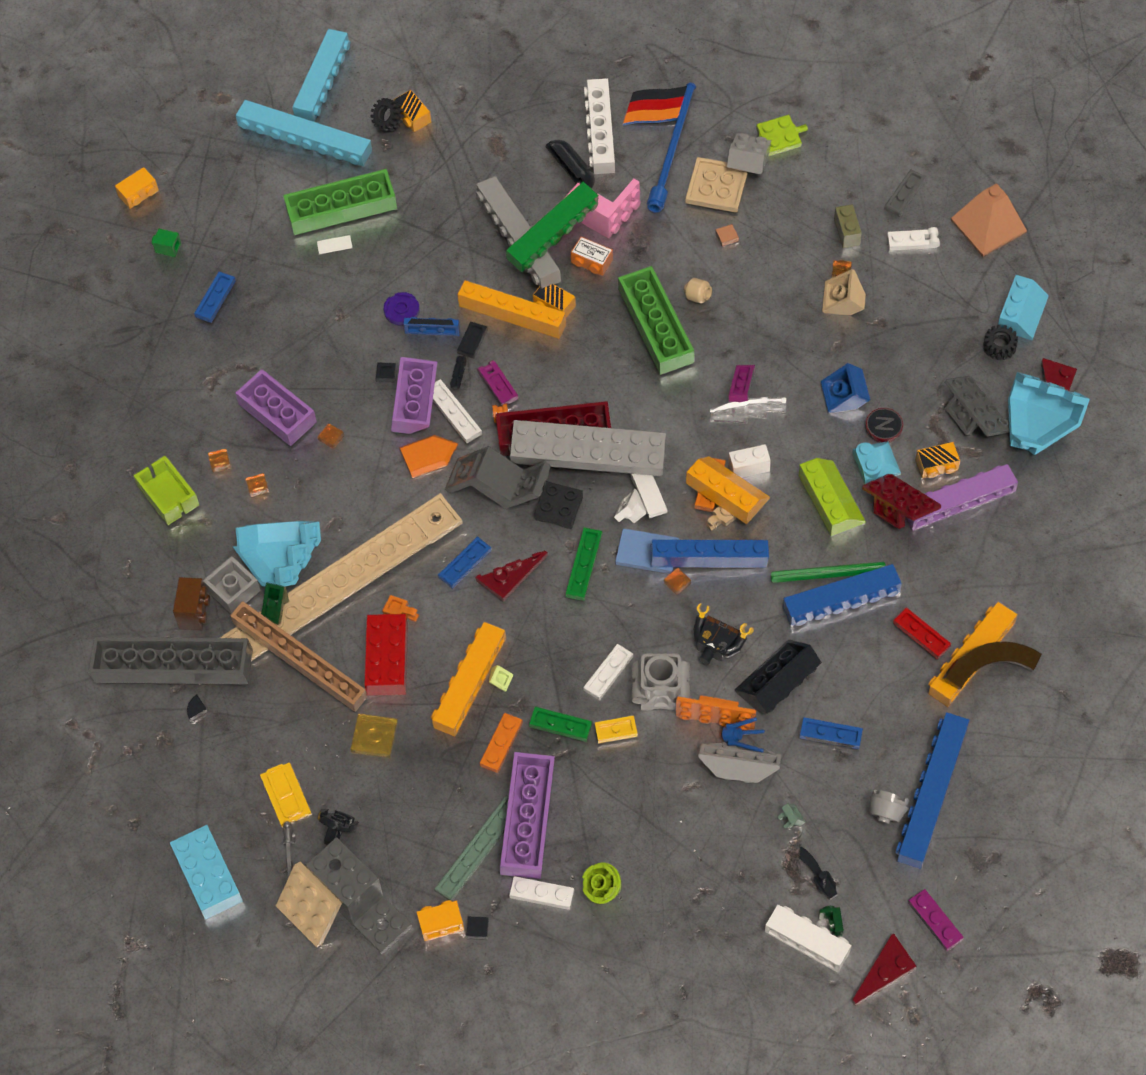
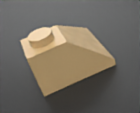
[822,269,866,315]

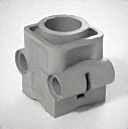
[632,654,690,710]

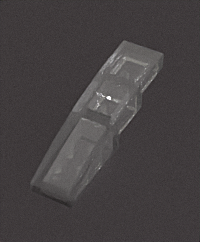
[710,397,786,424]

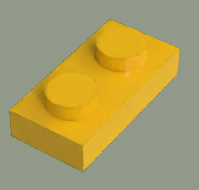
[595,715,638,744]

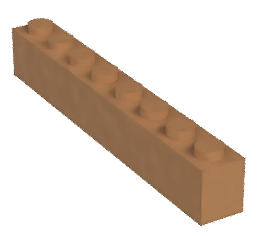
[230,601,367,712]

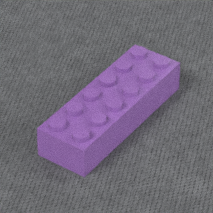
[500,752,555,879]

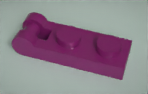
[477,360,518,406]

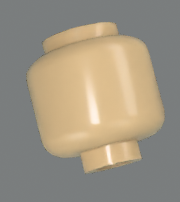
[684,278,712,304]

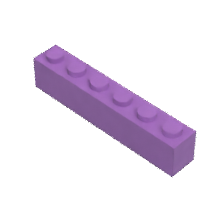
[905,464,1018,531]

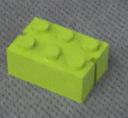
[133,456,199,525]

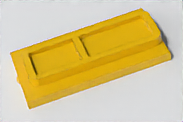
[260,762,312,827]

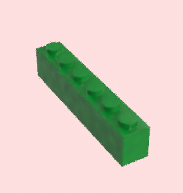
[506,182,599,272]

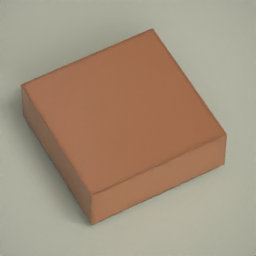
[715,224,739,247]

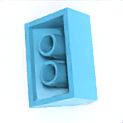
[998,275,1049,340]

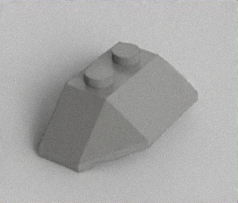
[699,742,781,783]

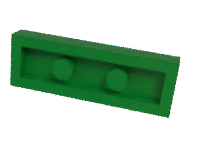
[529,707,592,742]

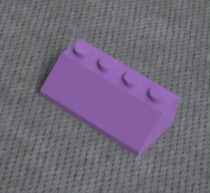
[391,357,437,434]

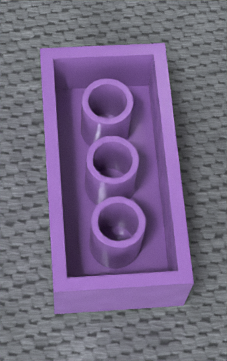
[235,369,317,446]

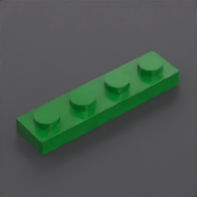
[566,527,603,601]

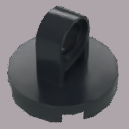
[318,809,359,845]

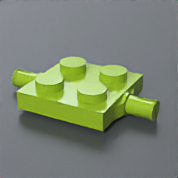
[756,114,808,156]

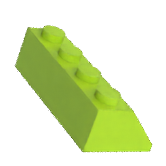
[798,458,866,536]

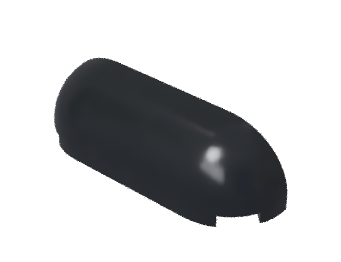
[545,140,595,189]

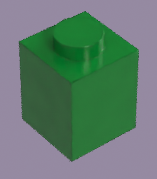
[152,228,182,257]

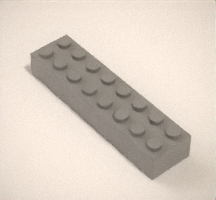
[510,420,666,476]

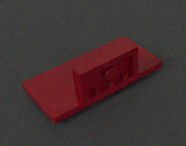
[862,474,941,529]

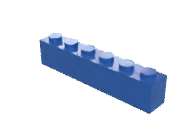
[650,540,769,568]
[783,564,902,626]

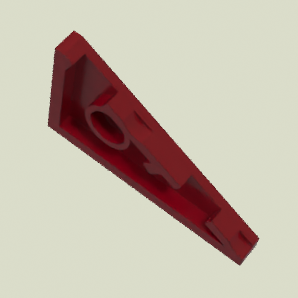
[1041,358,1077,391]
[475,550,548,602]
[853,934,917,1006]

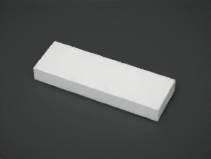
[583,644,634,701]

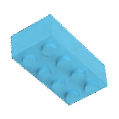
[170,825,243,920]

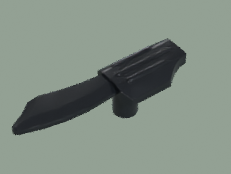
[800,847,838,900]

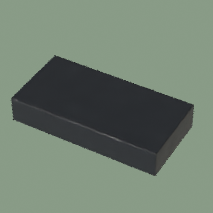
[457,321,488,359]

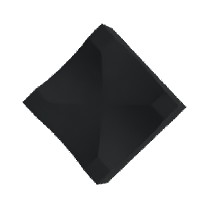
[535,481,583,530]

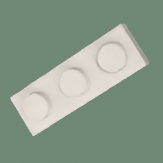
[509,876,574,910]

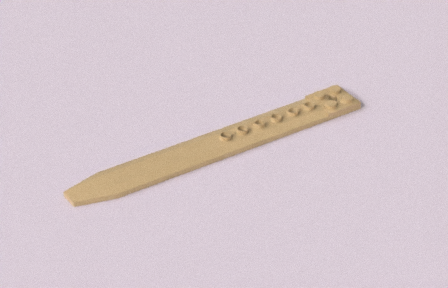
[199,493,463,685]

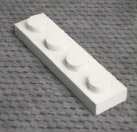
[433,379,482,444]

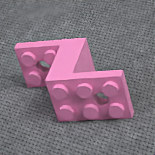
[567,179,641,239]

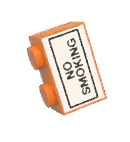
[571,237,613,276]

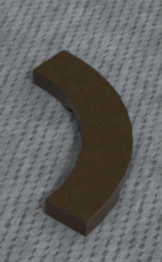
[943,641,1042,689]

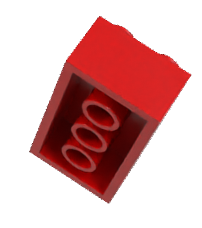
[365,614,408,696]

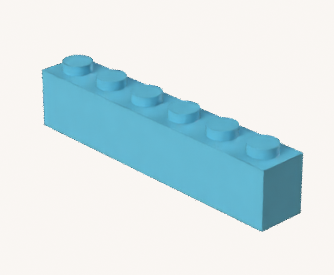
[293,28,351,122]

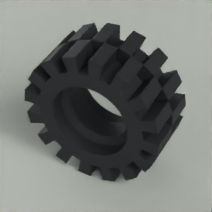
[370,98,404,132]
[983,324,1018,360]

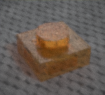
[832,260,852,277]
[318,423,345,449]
[208,449,231,472]
[246,473,269,497]
[664,568,691,595]

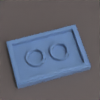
[615,528,679,574]

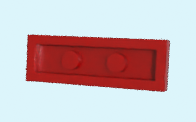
[893,607,951,660]

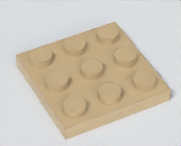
[685,157,748,213]
[276,861,342,947]

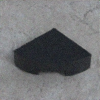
[187,694,208,722]

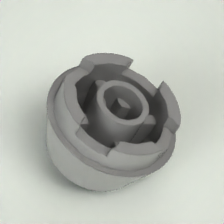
[870,789,909,824]

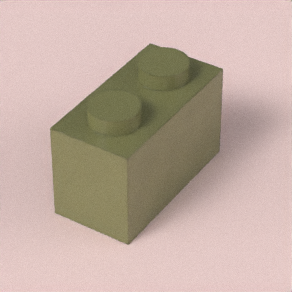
[834,204,862,249]

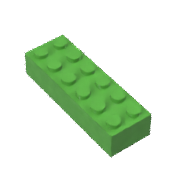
[283,169,397,235]
[618,266,694,375]

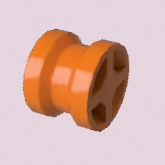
[492,403,508,424]

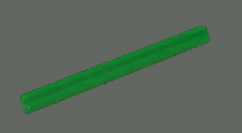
[771,562,886,583]

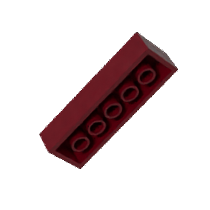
[496,401,611,456]

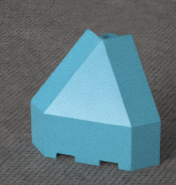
[1008,372,1090,455]
[232,521,321,586]

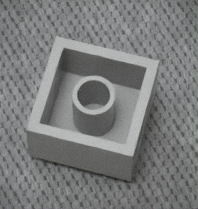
[727,133,771,174]
[203,556,261,614]

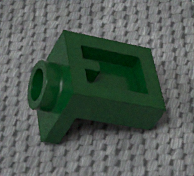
[819,905,844,937]

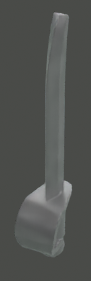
[283,821,296,878]

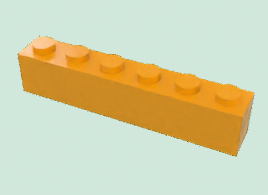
[457,280,566,339]
[928,602,1018,707]
[431,622,506,737]

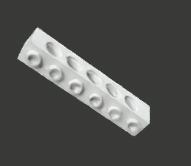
[584,78,615,174]

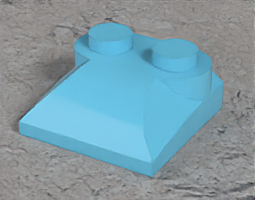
[852,442,901,484]

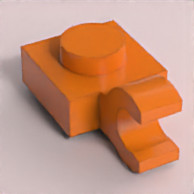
[382,595,419,622]

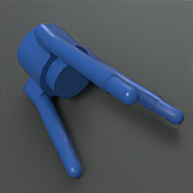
[722,717,765,753]

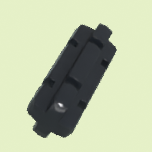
[450,355,467,390]

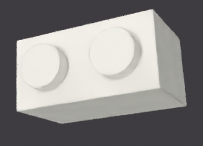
[728,444,771,478]

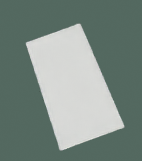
[317,235,353,254]

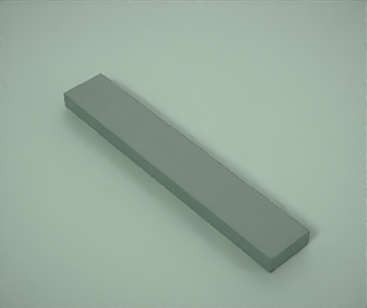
[434,795,509,901]

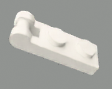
[887,227,940,251]

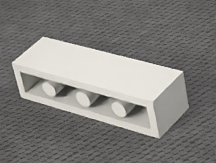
[765,905,851,972]

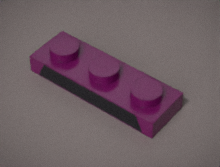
[728,365,756,403]
[908,889,964,951]

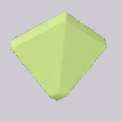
[489,665,513,692]

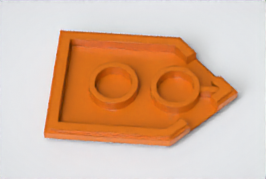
[399,435,458,479]

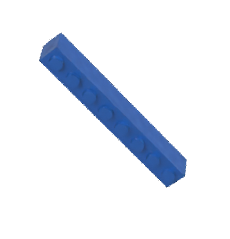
[896,712,970,869]

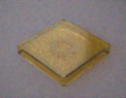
[351,714,398,758]

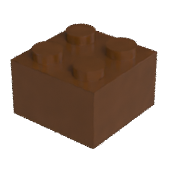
[173,577,210,631]

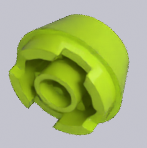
[582,862,622,904]

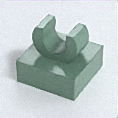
[778,803,806,829]

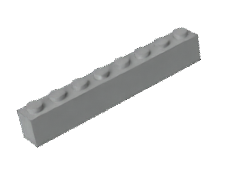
[476,176,561,288]

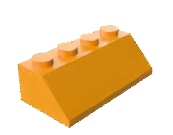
[686,456,770,524]

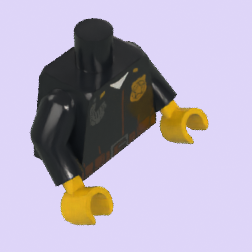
[693,603,754,665]

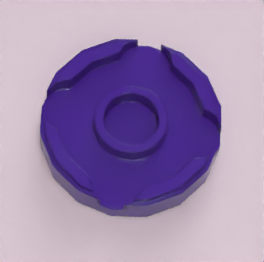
[383,292,420,325]

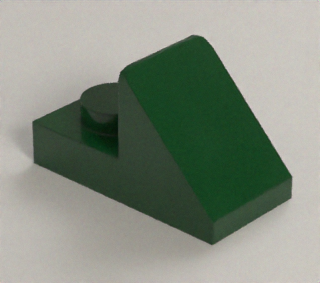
[261,582,289,624]

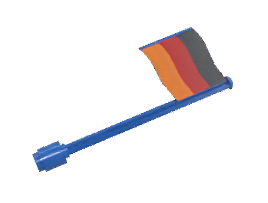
[623,82,696,213]

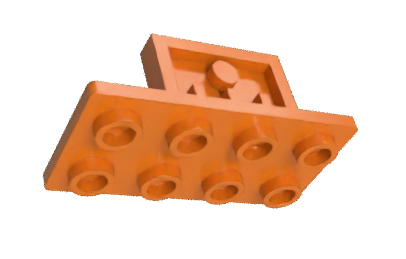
[676,695,756,730]

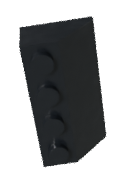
[734,639,822,714]

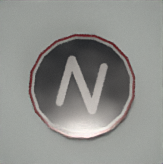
[865,408,903,443]

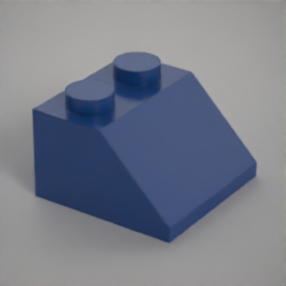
[821,363,870,413]

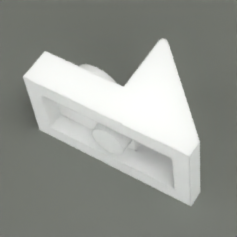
[614,489,646,523]

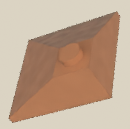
[951,183,1027,257]

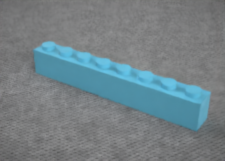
[236,100,372,167]

